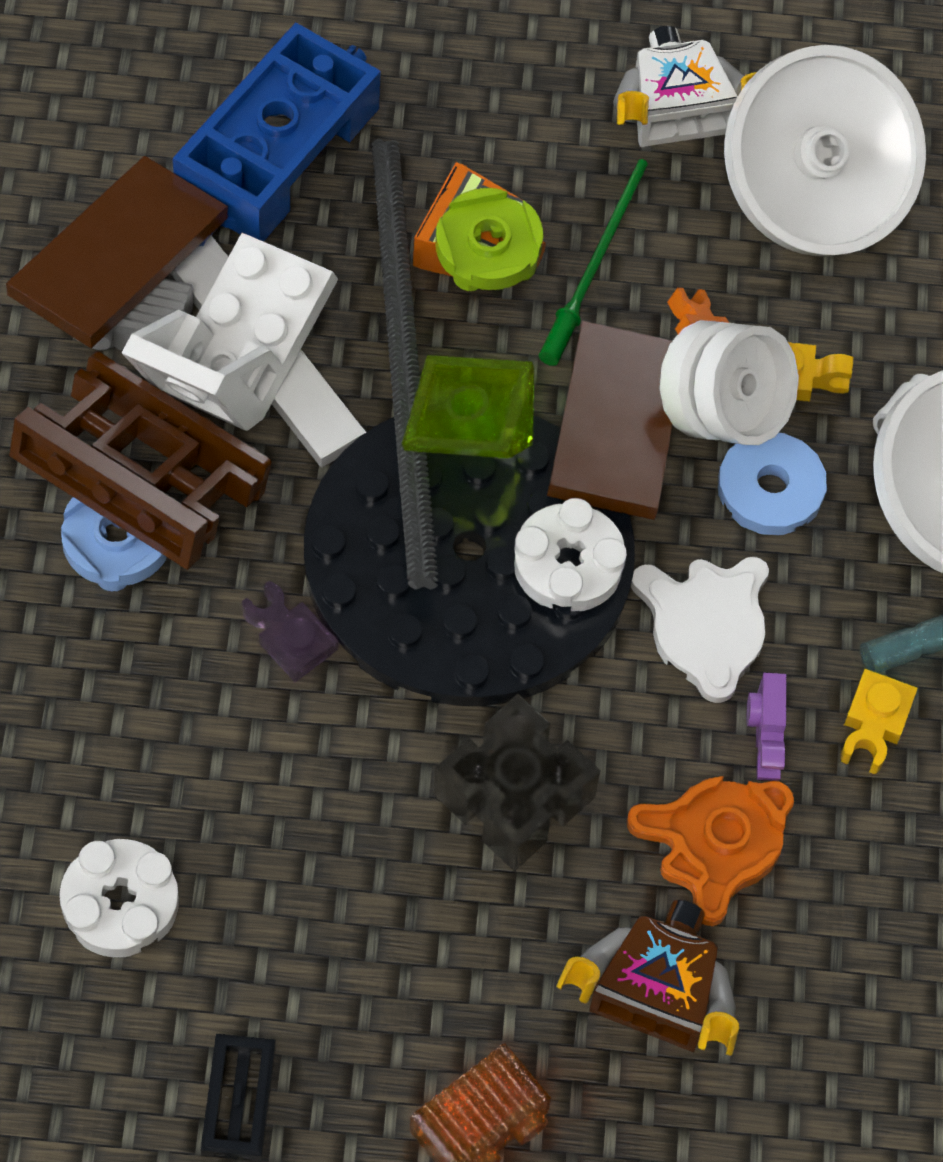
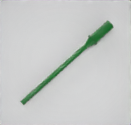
[538,159,648,366]

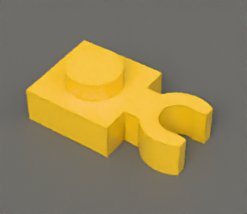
[841,669,918,774]

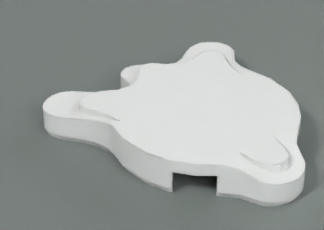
[631,556,769,703]

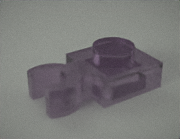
[242,581,338,682]

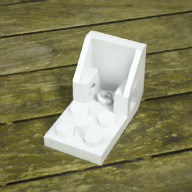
[122,233,338,431]

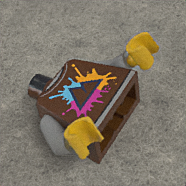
[556,900,740,1056]

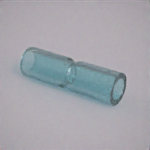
[860,615,943,673]

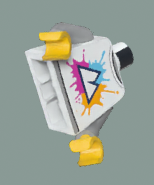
[613,26,757,147]

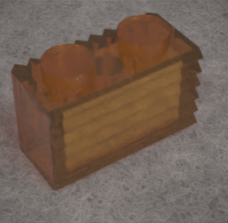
[409,1043,551,1162]

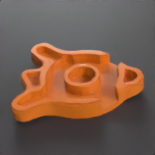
[627,776,794,926]

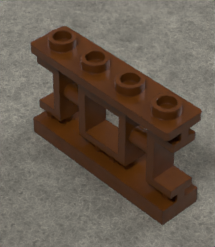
[9,351,272,570]

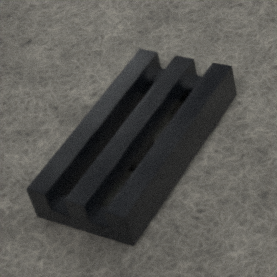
[200,1034,276,1162]

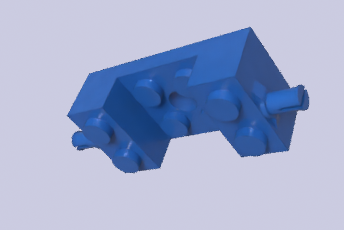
[173,22,381,246]

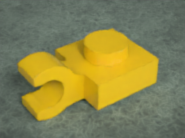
[788,342,854,402]

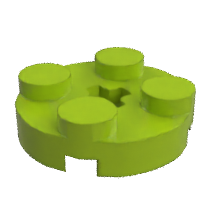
[435,188,543,291]

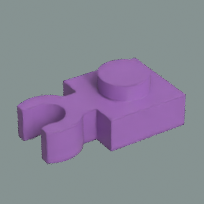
[746,673,786,781]

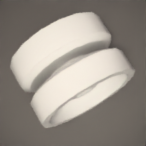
[660,320,799,445]

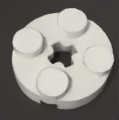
[514,498,627,611]
[60,839,179,957]

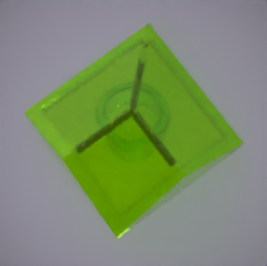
[402,355,534,459]

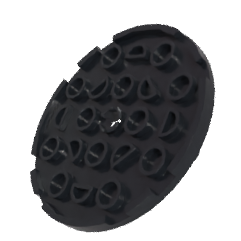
[304,402,635,706]

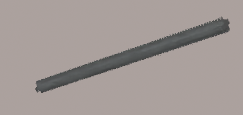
[371,138,438,590]

